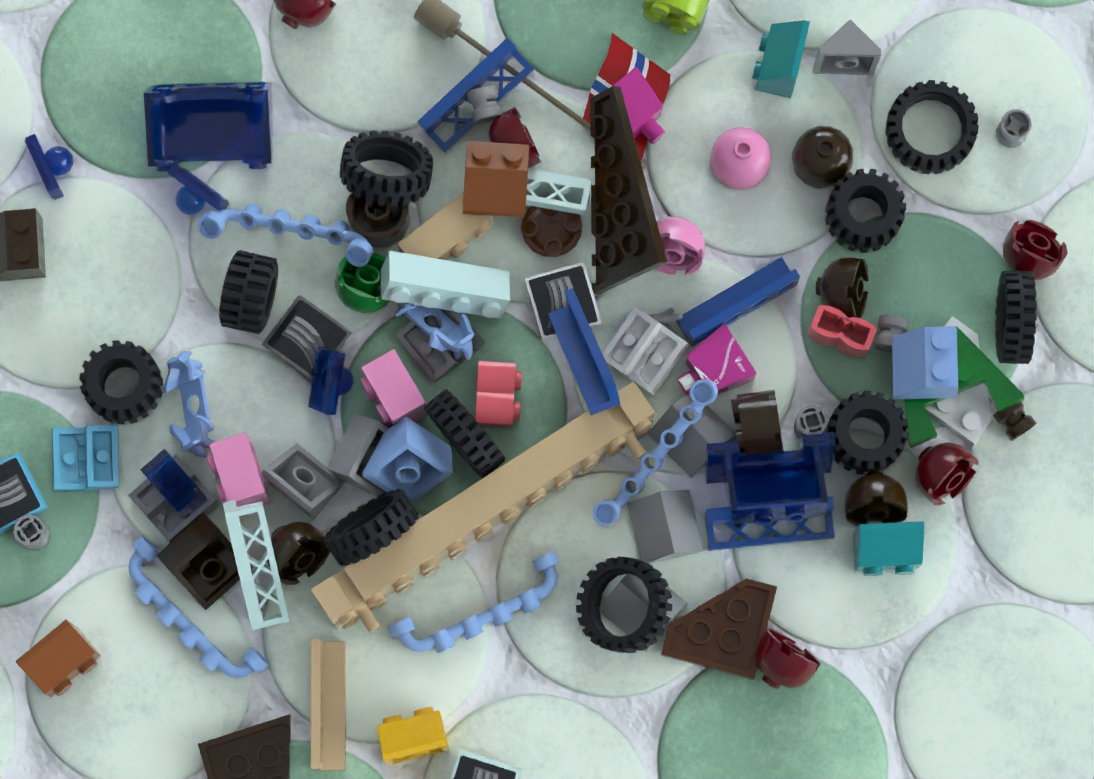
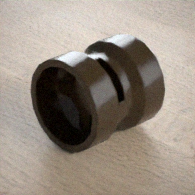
[993,402,1037,441]

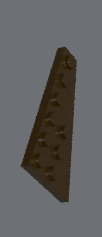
[590,86,667,294]
[198,714,291,779]

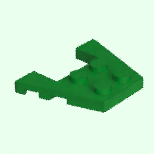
[904,327,1024,448]

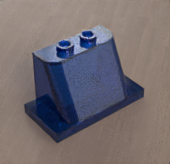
[705,432,835,525]

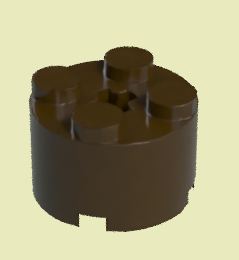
[346,191,410,248]
[731,390,784,457]

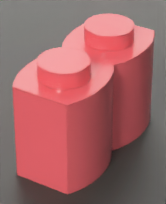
[807,305,877,358]
[475,361,522,428]

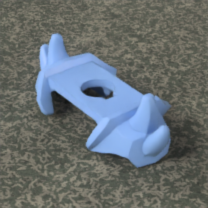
[395,303,474,360]
[163,351,215,457]

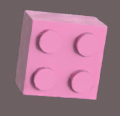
[360,349,428,427]
[207,432,271,507]

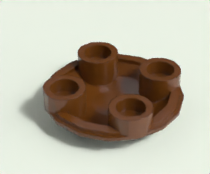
[521,196,583,257]

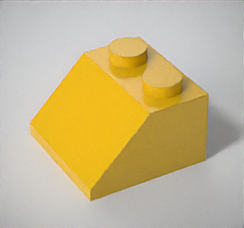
[377,707,450,766]

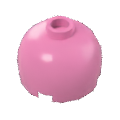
[710,127,772,190]
[655,217,705,275]

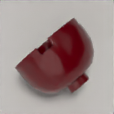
[274,0,336,29]
[488,107,542,168]
[1003,220,1068,280]
[915,442,979,505]
[755,629,821,689]

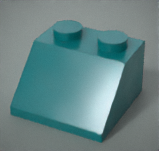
[752,20,810,98]
[852,521,925,576]

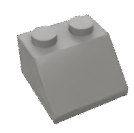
[326,414,390,497]

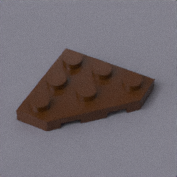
[661,578,777,680]

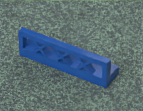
[417,38,534,153]
[676,257,800,347]
[548,288,620,415]
[705,496,835,551]

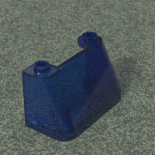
[143,81,273,171]

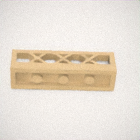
[311,639,346,771]

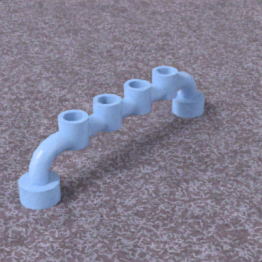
[198,204,373,267]
[593,379,718,526]
[128,536,269,678]
[387,551,560,653]

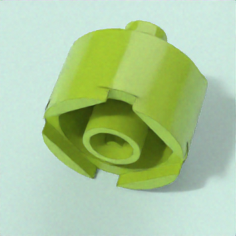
[642,0,710,35]

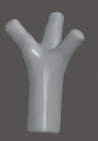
[648,307,683,334]

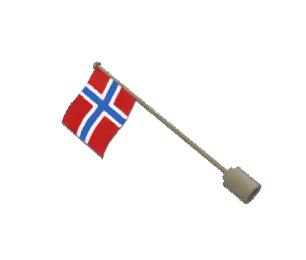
[414,0,671,169]

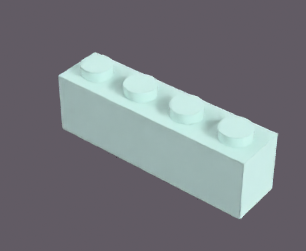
[381,251,511,319]

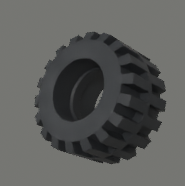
[825,168,906,253]
[219,250,278,334]
[79,340,163,425]
[826,391,909,475]

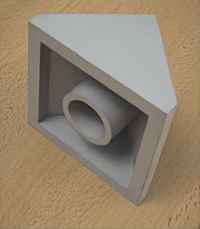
[813,19,881,75]
[648,393,736,478]
[261,443,345,520]
[628,490,704,564]
[599,574,687,651]

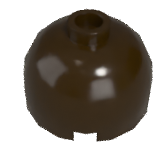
[792,126,853,189]
[816,258,869,318]
[844,471,908,526]
[266,522,330,585]

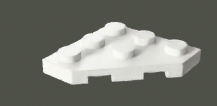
[925,316,992,446]

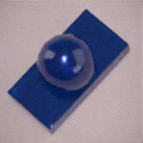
[24,134,74,200]
[168,164,230,215]
[308,346,354,415]
[140,449,202,512]

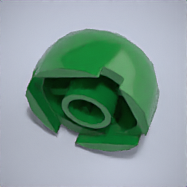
[335,253,390,313]

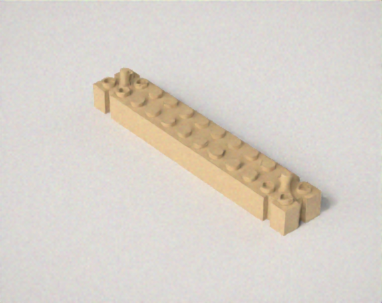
[311,381,655,632]

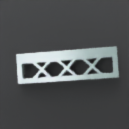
[463,168,592,215]
[223,499,289,630]

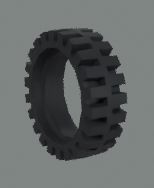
[885,80,979,174]
[340,131,433,206]
[995,271,1037,364]
[424,389,505,478]
[324,489,419,566]
[576,557,673,653]

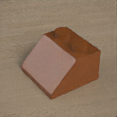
[462,141,529,218]
[15,619,101,697]

